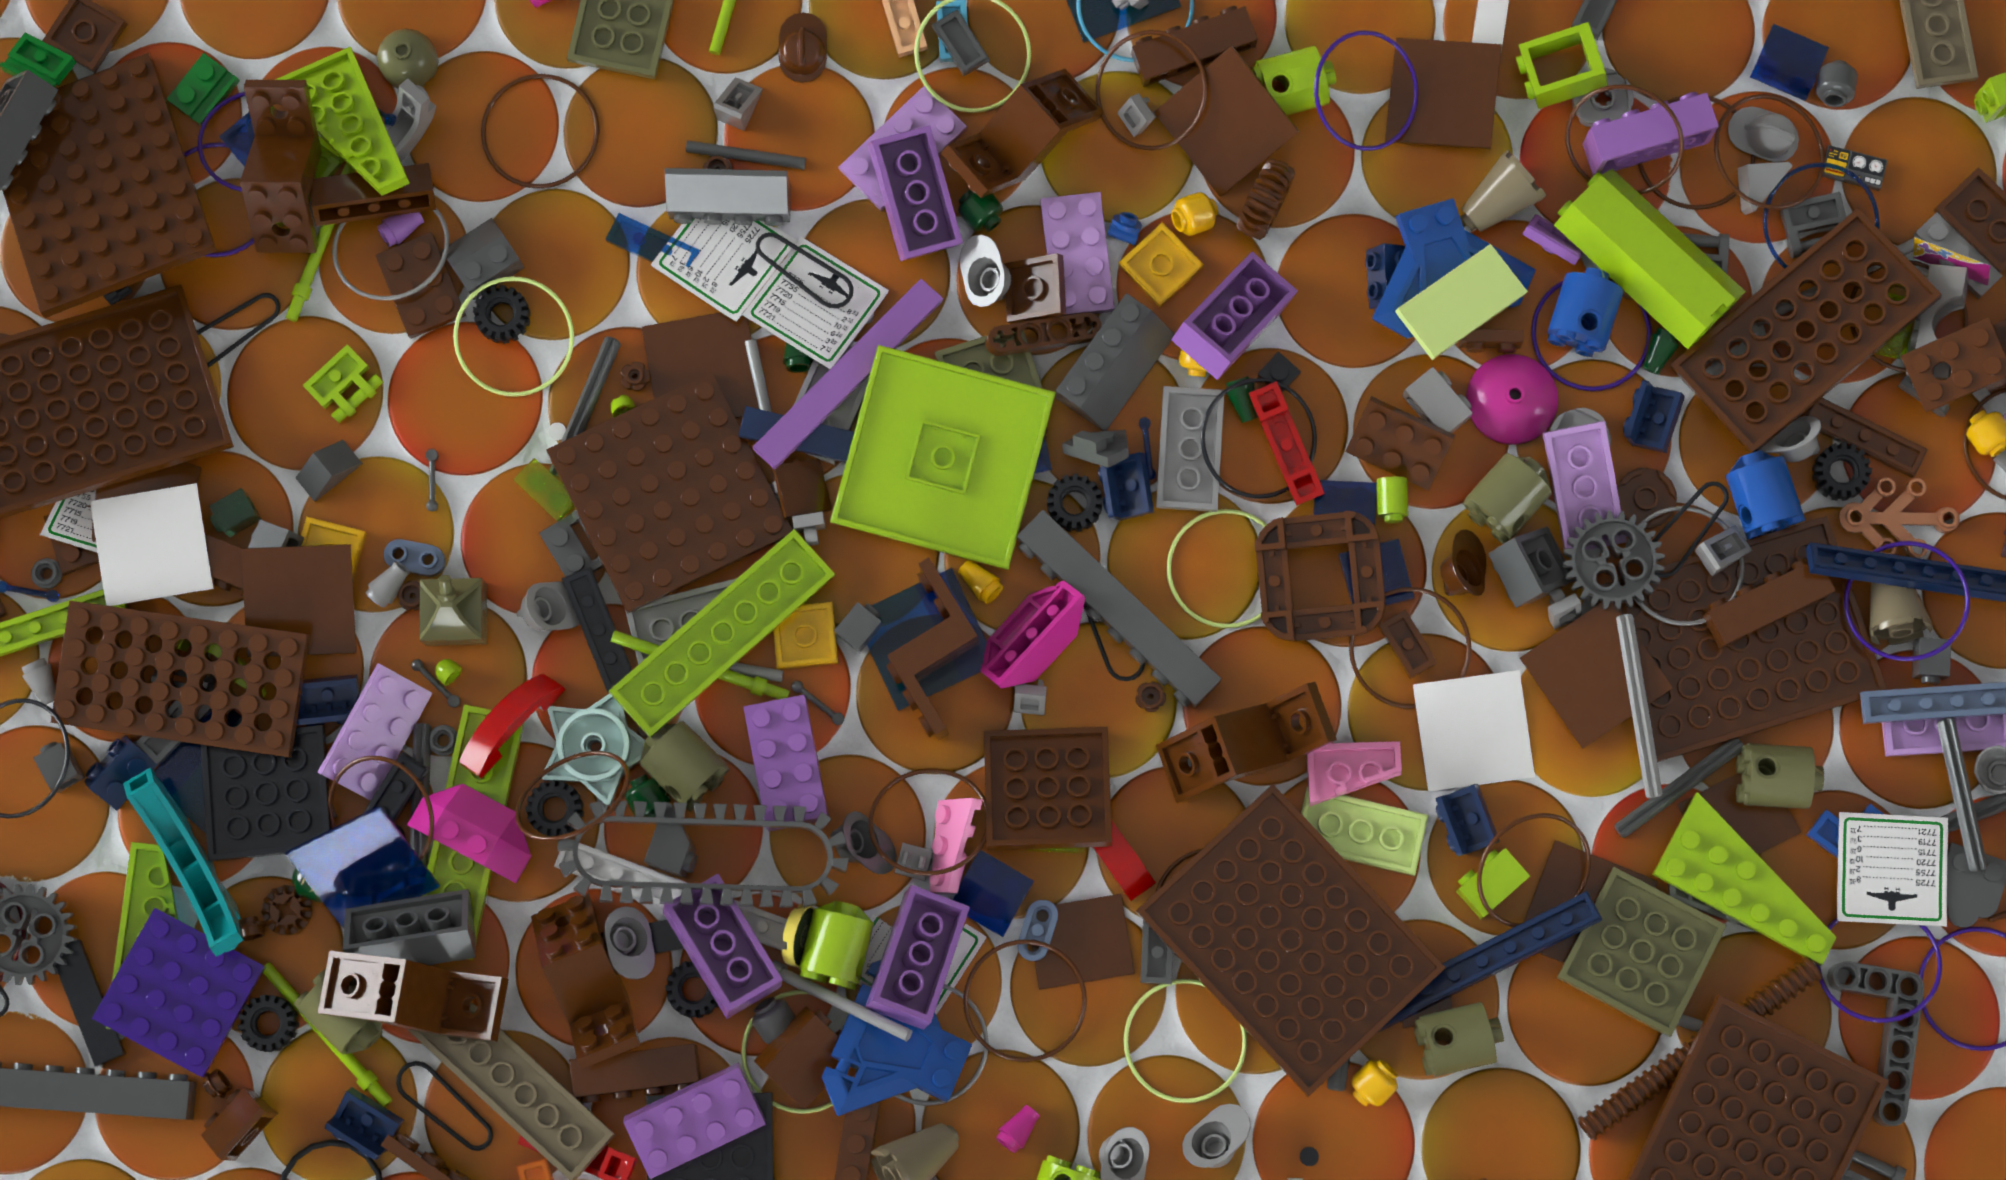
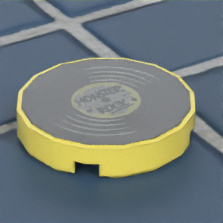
[782,904,814,967]

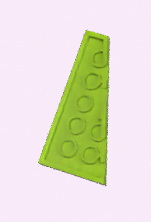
[275,46,410,196]
[1652,792,1837,966]
[106,842,179,1029]

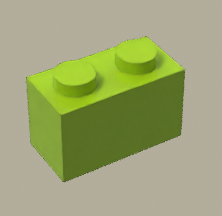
[1456,848,1530,920]

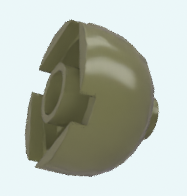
[377,28,439,89]

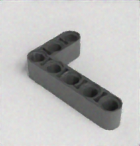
[1827,962,1924,1127]

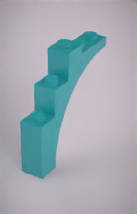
[123,768,244,957]

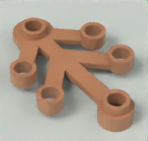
[1838,478,1960,558]

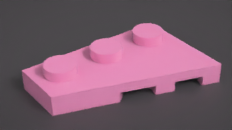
[1307,741,1402,807]
[929,798,983,894]

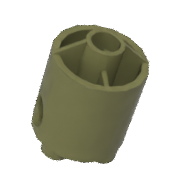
[1463,453,1552,544]
[640,721,730,812]
[1736,743,1824,809]
[294,969,383,1055]
[1414,1002,1504,1077]

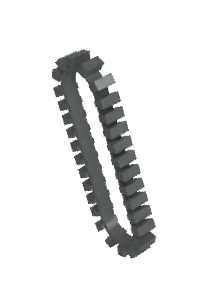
[557,801,849,908]

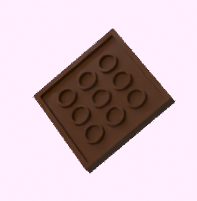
[984,727,1112,850]

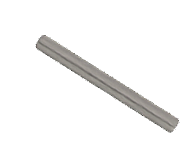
[1616,614,1663,798]

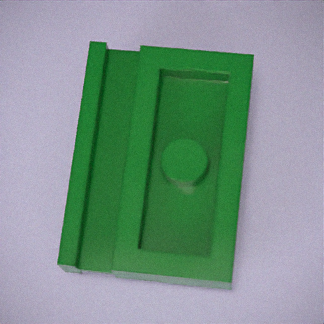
[0,32,76,87]
[167,53,240,126]

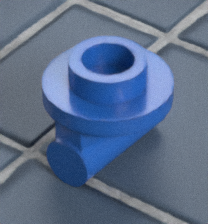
[1107,212,1142,245]

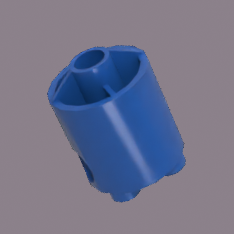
[1547,268,1624,357]
[1725,450,1806,540]

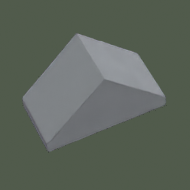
[713,77,763,131]
[1737,162,1793,215]
[1695,525,1753,577]

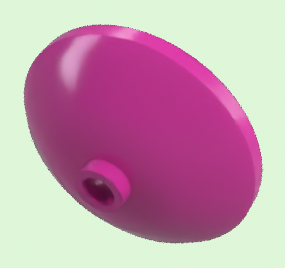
[1466,354,1558,445]

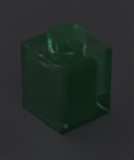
[209,488,262,537]

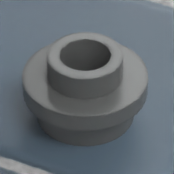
[31,558,63,589]
[429,725,458,756]

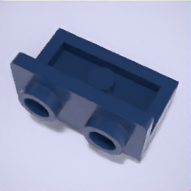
[1365,243,1405,309]
[1623,380,1685,453]
[1098,452,1154,521]
[297,674,360,727]
[84,735,157,811]
[1436,784,1500,856]
[325,1087,404,1160]

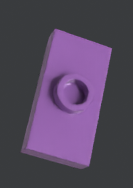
[1522,214,1583,265]

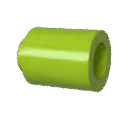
[1376,476,1409,523]

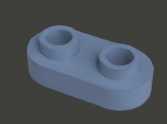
[384,539,446,577]
[1018,900,1058,962]

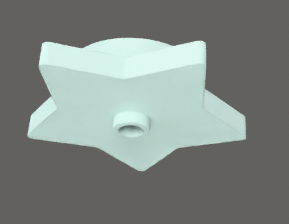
[542,693,645,806]

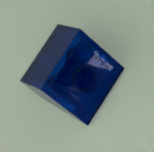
[953,850,1034,937]

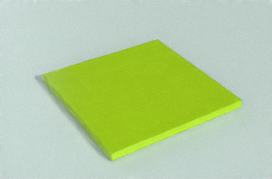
[830,345,1056,570]

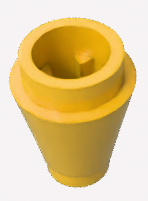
[958,560,1003,604]

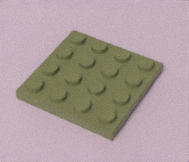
[1557,867,1727,1037]

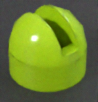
[611,395,636,418]
[435,659,462,686]

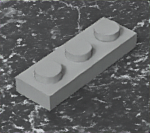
[1913,212,2002,299]

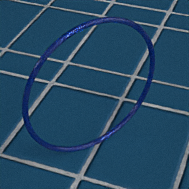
[1763,163,1880,269]

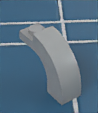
[385,78,436,162]

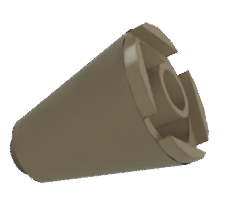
[1460,150,1547,232]
[1869,582,1933,645]
[871,1123,959,1180]

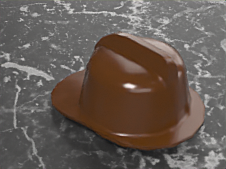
[779,12,827,83]
[1440,529,1486,596]

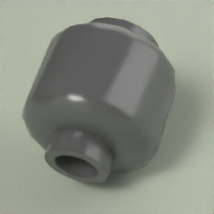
[1816,60,1858,107]
[752,997,796,1044]

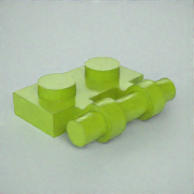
[302,344,384,423]

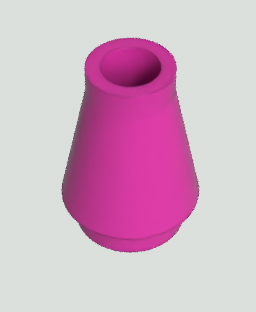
[996,1105,1040,1153]

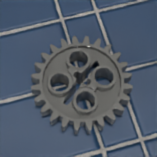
[1563,510,1665,611]
[0,884,77,985]

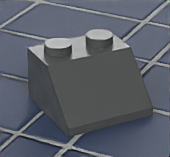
[441,218,525,300]
[1488,526,1575,608]
[644,803,698,879]

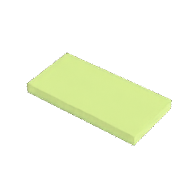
[1395,244,1528,360]
[1301,787,1429,876]

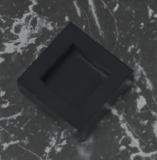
[1257,351,1301,393]

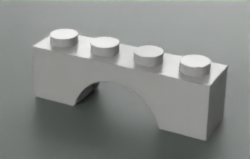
[1906,264,1969,388]

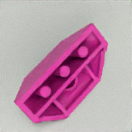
[980,581,1085,689]
[408,784,531,884]

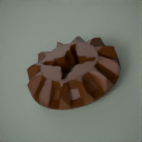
[261,885,312,935]

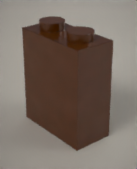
[754,1006,841,1110]

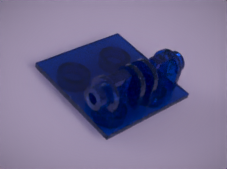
[1750,24,1829,101]

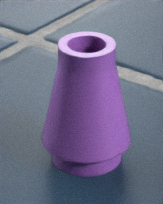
[377,212,424,247]

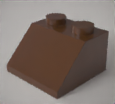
[201,1088,278,1161]

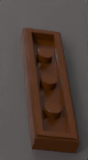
[1805,398,1928,478]

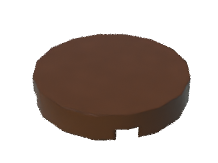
[1617,468,1677,529]

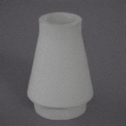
[366,561,410,607]
[21,658,56,705]

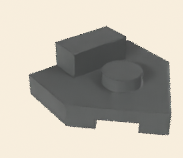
[1062,430,1129,468]

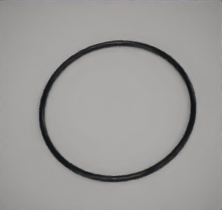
[1201,378,1317,499]
[0,698,70,819]

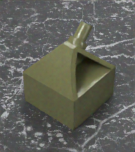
[420,575,487,646]

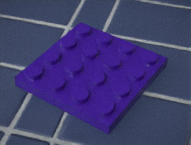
[92,908,266,1078]

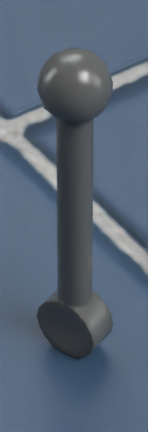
[426,449,438,512]
[411,659,461,708]
[791,680,844,726]

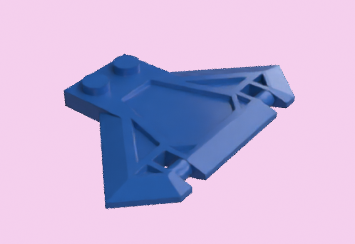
[1372,198,1536,339]
[822,960,972,1116]

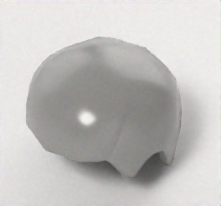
[1974,745,2006,794]

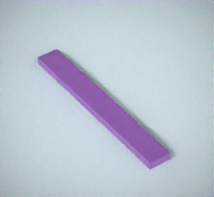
[753,279,943,470]

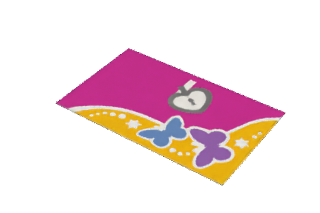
[1913,237,1990,286]

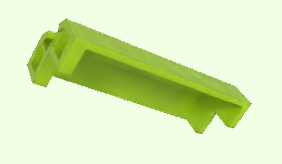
[1554,168,1746,349]

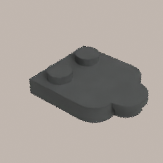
[1947,843,2006,928]

